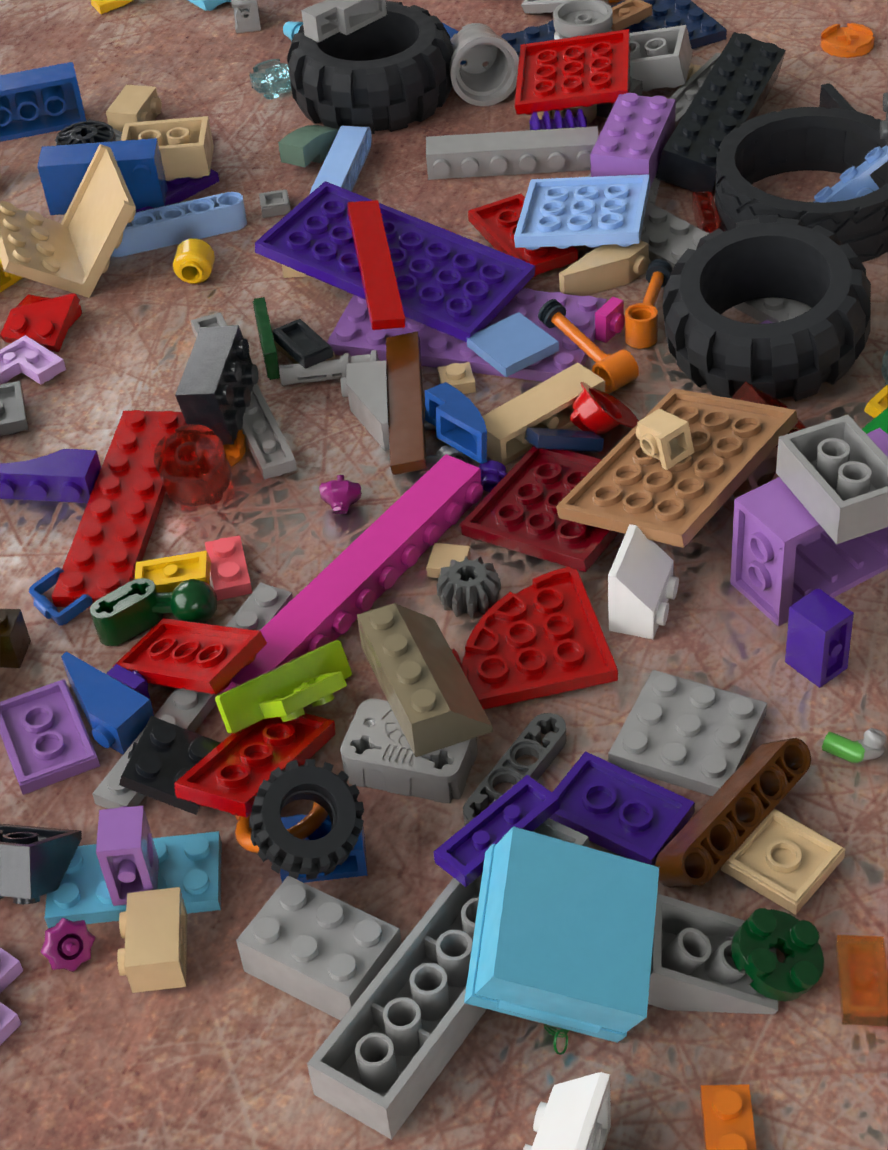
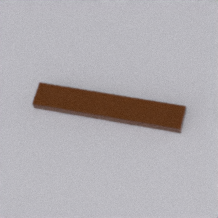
[386,331,427,475]

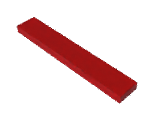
[348,200,405,330]

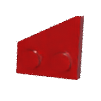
[0,293,80,352]

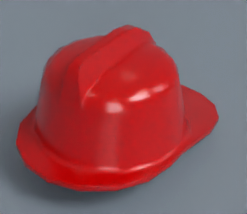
[570,382,639,436]

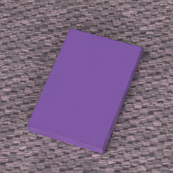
[0,679,100,795]

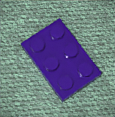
[549,751,695,866]

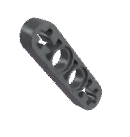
[463,713,567,826]

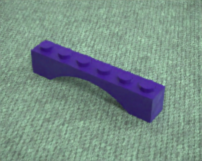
[0,449,101,503]

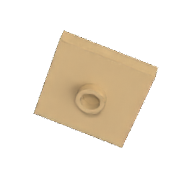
[721,809,845,915]

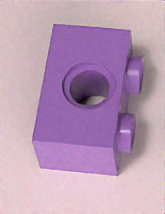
[96,805,159,906]

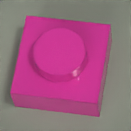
[595,297,625,343]

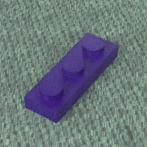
[433,775,560,887]

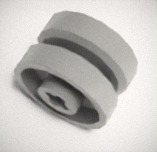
[553,0,613,40]

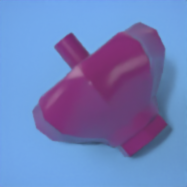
[319,475,362,515]
[41,918,96,972]

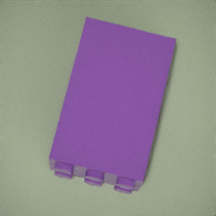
[730,428,888,627]

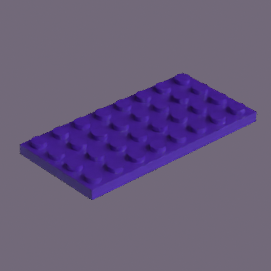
[255,181,535,342]

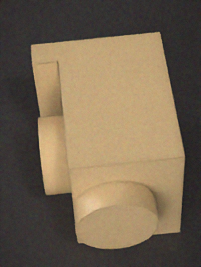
[636,409,694,470]

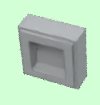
[259,189,291,218]

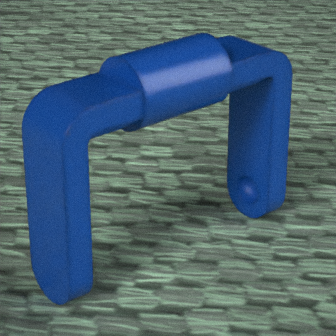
[29,567,93,625]

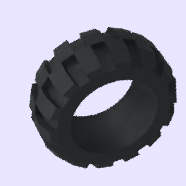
[287,1,453,134]
[662,217,871,405]

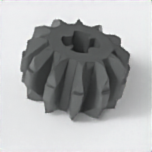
[436,556,501,619]

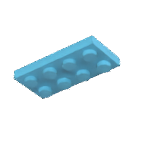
[45,831,222,928]

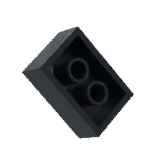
[175,325,259,446]

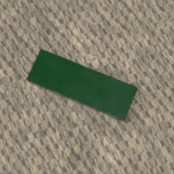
[252,297,280,380]

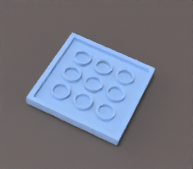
[514,174,650,250]

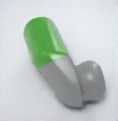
[822,728,887,763]

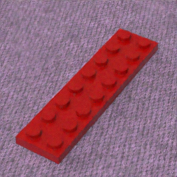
[51,410,188,608]

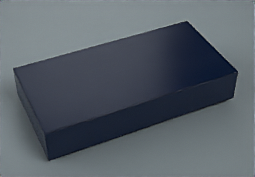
[525,427,604,452]

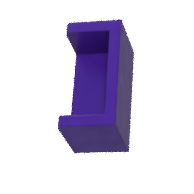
[785,589,854,688]

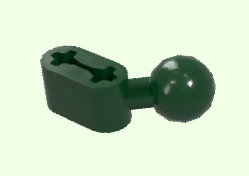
[90,578,217,646]

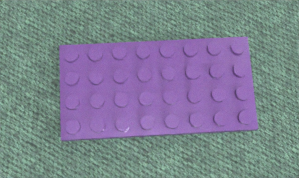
[327,288,607,382]

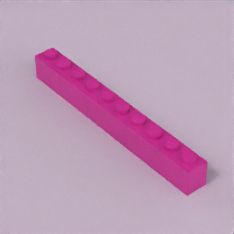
[219,454,483,694]

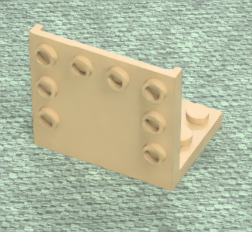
[0,144,136,298]

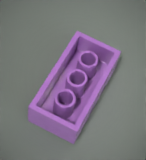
[590,93,676,187]

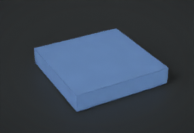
[466,312,559,377]

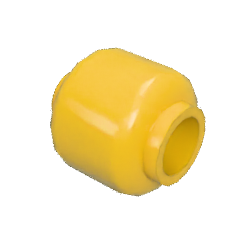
[173,239,215,284]

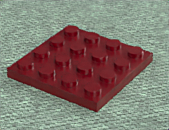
[460,446,619,572]

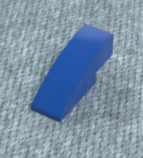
[425,382,487,464]

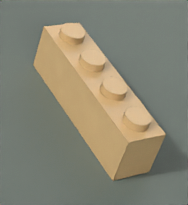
[482,362,605,465]

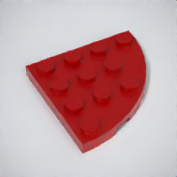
[461,567,618,710]

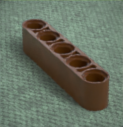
[655,738,811,888]

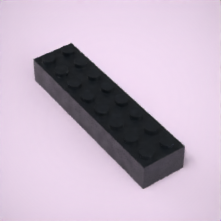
[655,32,786,198]

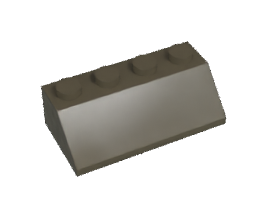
[357,603,493,757]

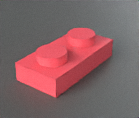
[205,535,252,601]

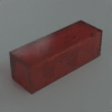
[692,191,721,233]

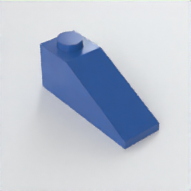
[61,652,154,755]

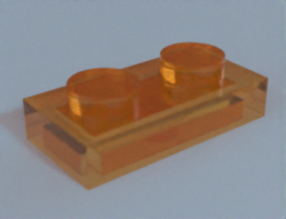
[835,935,888,1026]

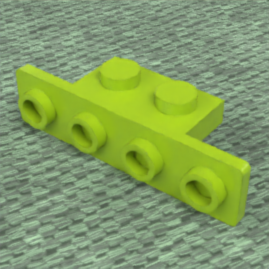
[215,640,352,734]

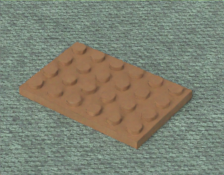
[556,388,798,548]

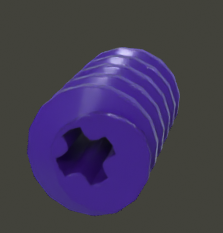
[529,109,587,130]

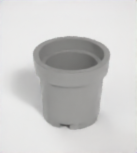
[449,23,519,106]

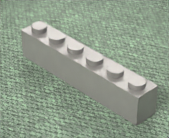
[426,126,599,180]

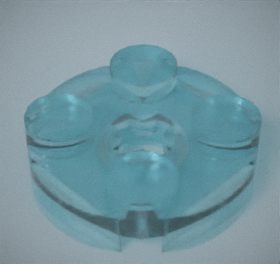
[249,59,292,99]

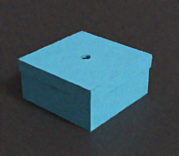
[464,826,659,1043]

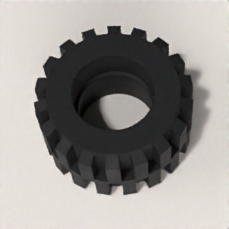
[249,759,364,880]

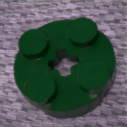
[731,908,824,1001]

